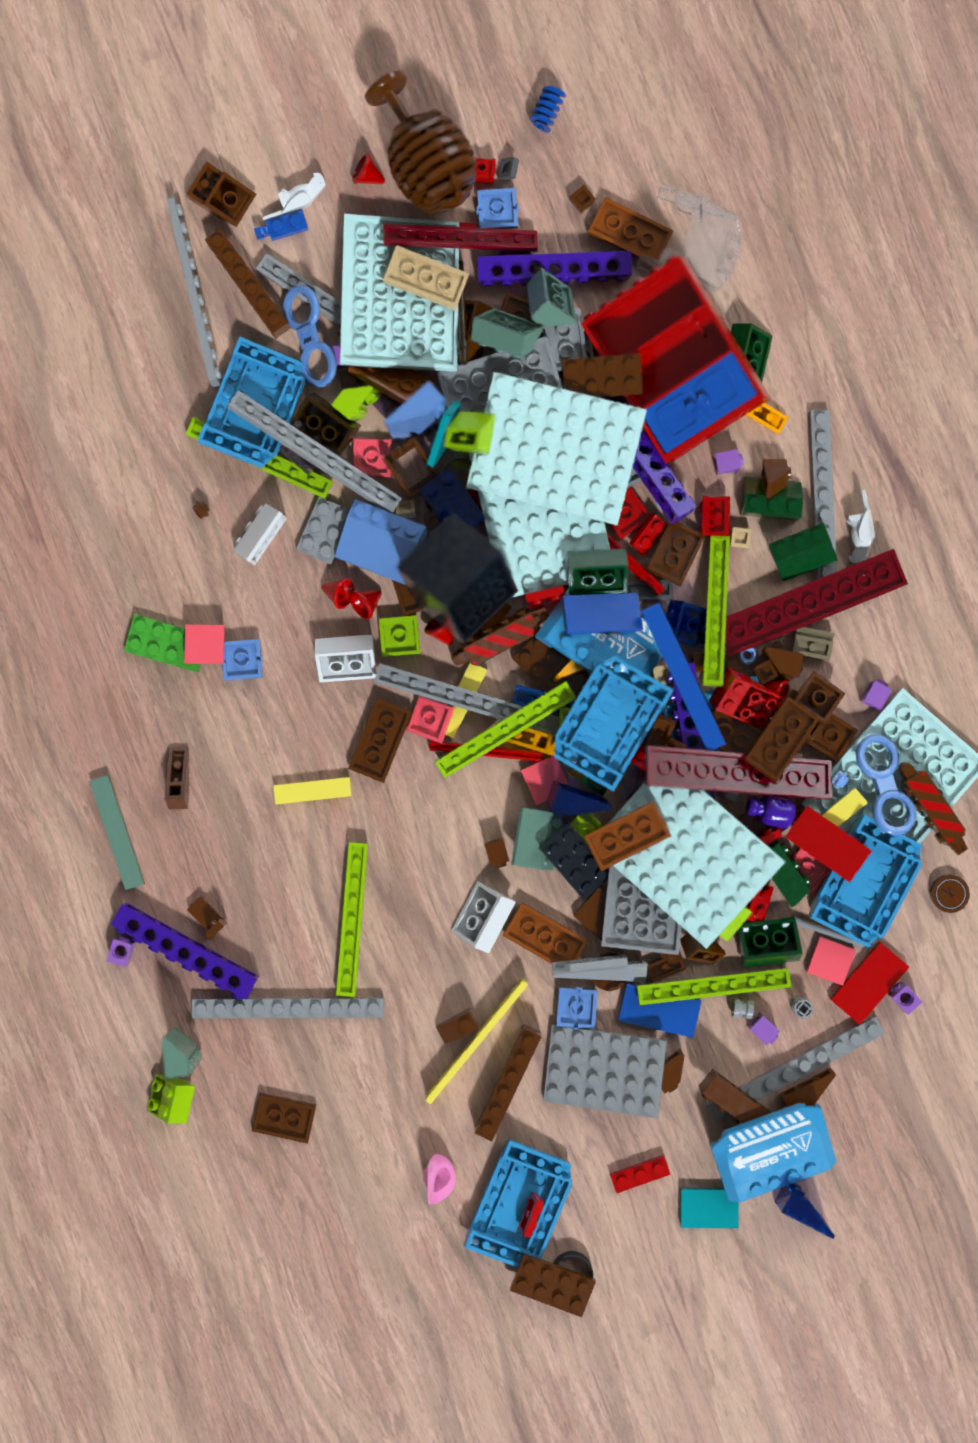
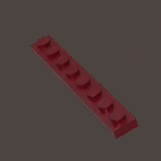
[383,224,538,252]

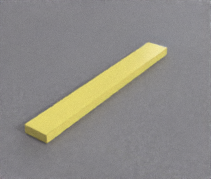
[425,978,528,1105]

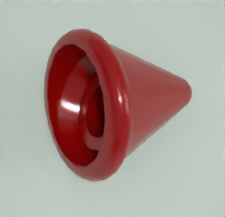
[352,153,385,184]
[321,578,354,609]
[349,590,382,619]
[424,619,454,646]
[763,679,790,709]

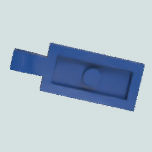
[254,210,308,241]

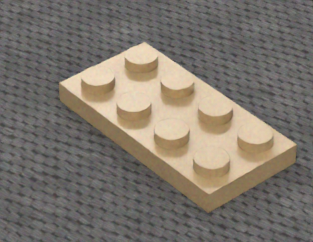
[383,245,469,311]

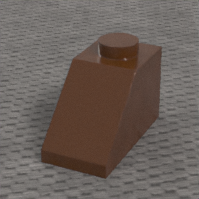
[761,459,791,498]
[762,647,804,680]
[680,932,726,964]
[436,1008,478,1043]
[662,1049,685,1093]

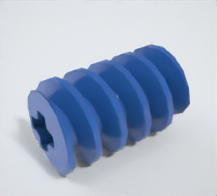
[530,86,566,133]

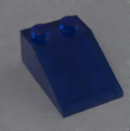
[418,467,486,528]
[666,600,727,649]
[546,780,613,816]
[775,1183,835,1239]

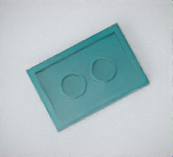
[427,401,462,467]
[680,1188,739,1228]

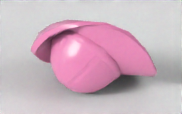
[423,1154,456,1205]

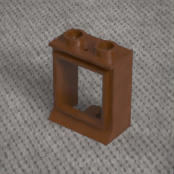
[381,437,441,499]

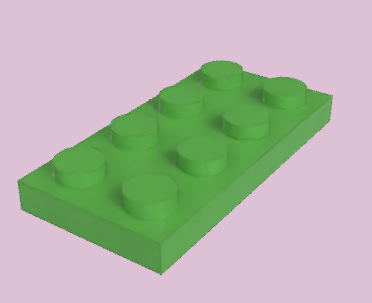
[124,614,201,672]

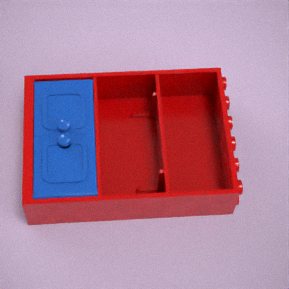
[580,255,771,464]

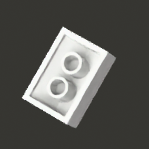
[233,504,287,566]
[315,634,377,682]
[451,881,516,953]

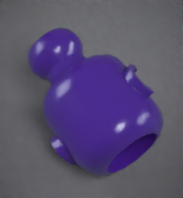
[746,795,796,829]

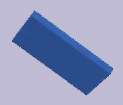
[562,593,643,635]
[618,982,702,1038]

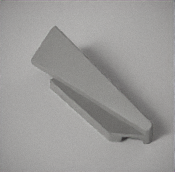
[551,954,647,982]

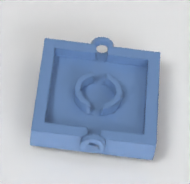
[476,188,519,229]
[221,639,263,681]
[556,986,598,1030]

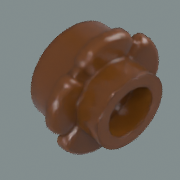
[192,501,210,519]

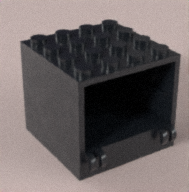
[396,513,518,644]

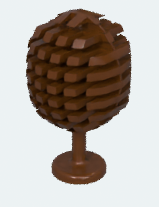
[364,70,477,215]

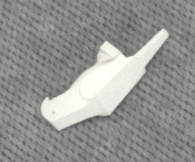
[262,173,326,220]
[847,490,876,563]

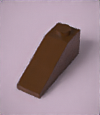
[165,747,189,809]
[780,1068,836,1108]

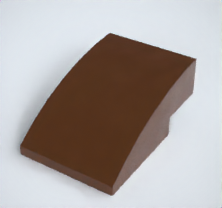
[186,161,257,227]
[792,671,846,743]

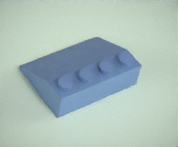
[384,381,447,442]
[335,499,428,585]

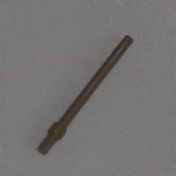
[457,261,469,365]

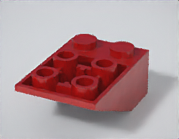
[709,668,783,730]

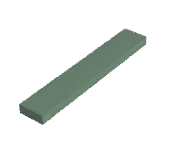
[89,775,145,890]

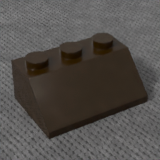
[290,392,361,456]

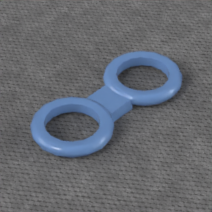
[283,285,337,388]
[856,734,916,835]

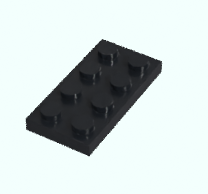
[538,821,609,901]

